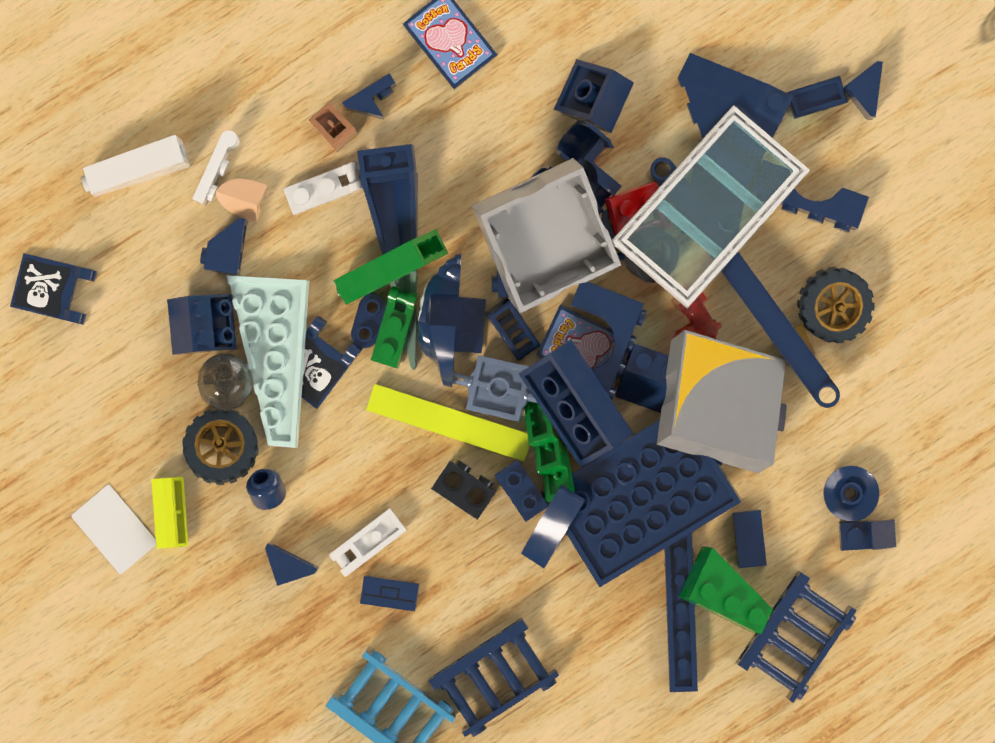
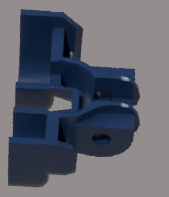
[530,121,622,215]

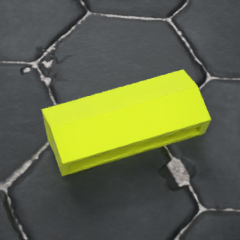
[151,477,189,549]

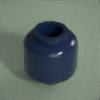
[246,469,286,510]

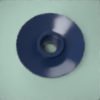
[823,466,879,521]

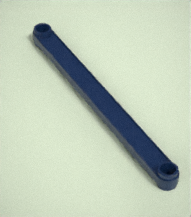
[650,157,840,408]

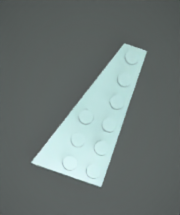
[226,275,310,448]

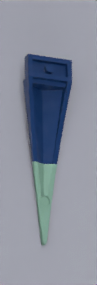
[357,144,418,370]

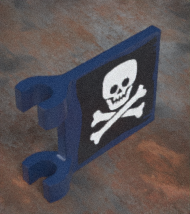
[10,253,97,325]
[302,316,363,409]

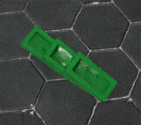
[524,401,575,504]

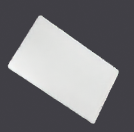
[71,485,156,574]

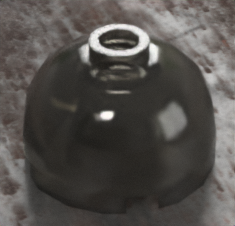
[197,354,254,411]

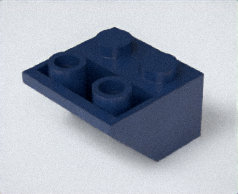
[167,294,237,355]

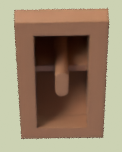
[309,102,358,152]

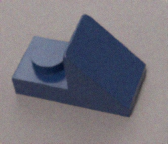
[342,73,396,119]
[839,519,896,551]

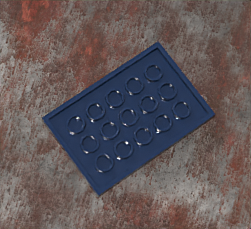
[541,419,742,587]

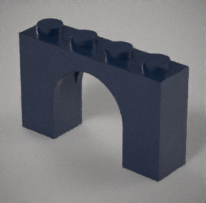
[571,281,647,400]

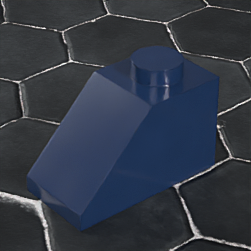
[200,218,248,276]

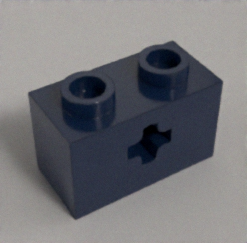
[494,459,548,522]

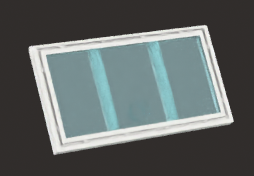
[612,106,810,309]

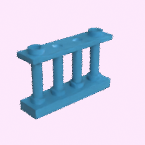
[325,650,456,743]

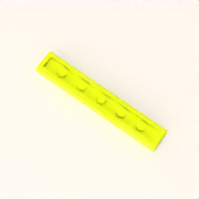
[366,384,530,462]

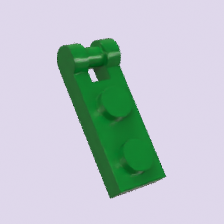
[371,286,420,369]

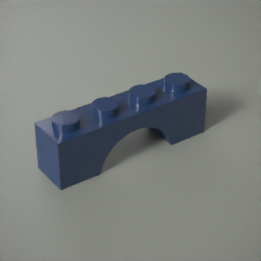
[750,160,869,233]

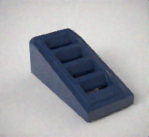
[485,298,540,361]

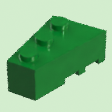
[679,546,773,634]

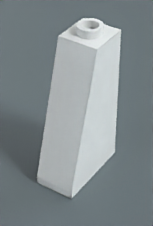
[81,135,190,197]

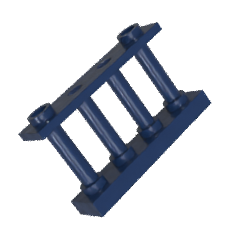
[736,571,857,703]
[428,618,559,737]

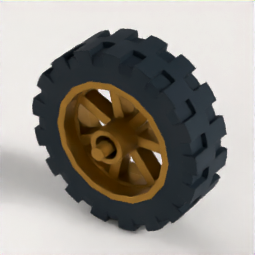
[797,267,875,343]
[182,408,258,485]

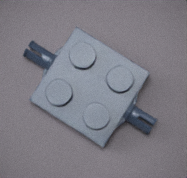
[453,355,537,422]

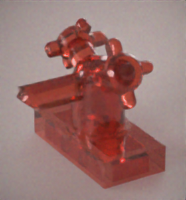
[670,290,722,339]

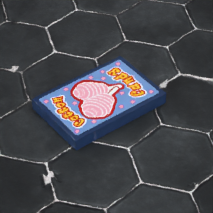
[403,0,498,90]
[536,305,630,387]

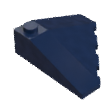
[678,53,793,201]

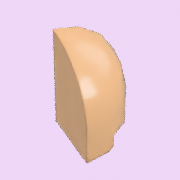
[216,178,268,222]

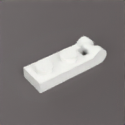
[192,130,240,206]
[283,161,363,215]
[328,508,407,577]

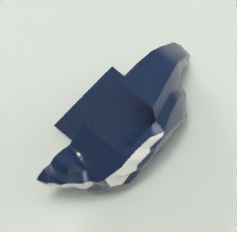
[418,254,486,387]

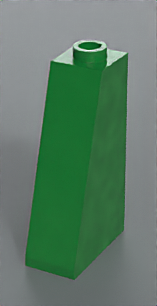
[333,229,449,305]

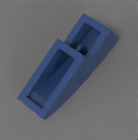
[521,485,585,568]

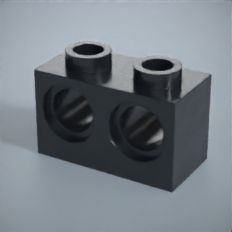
[431,459,496,520]

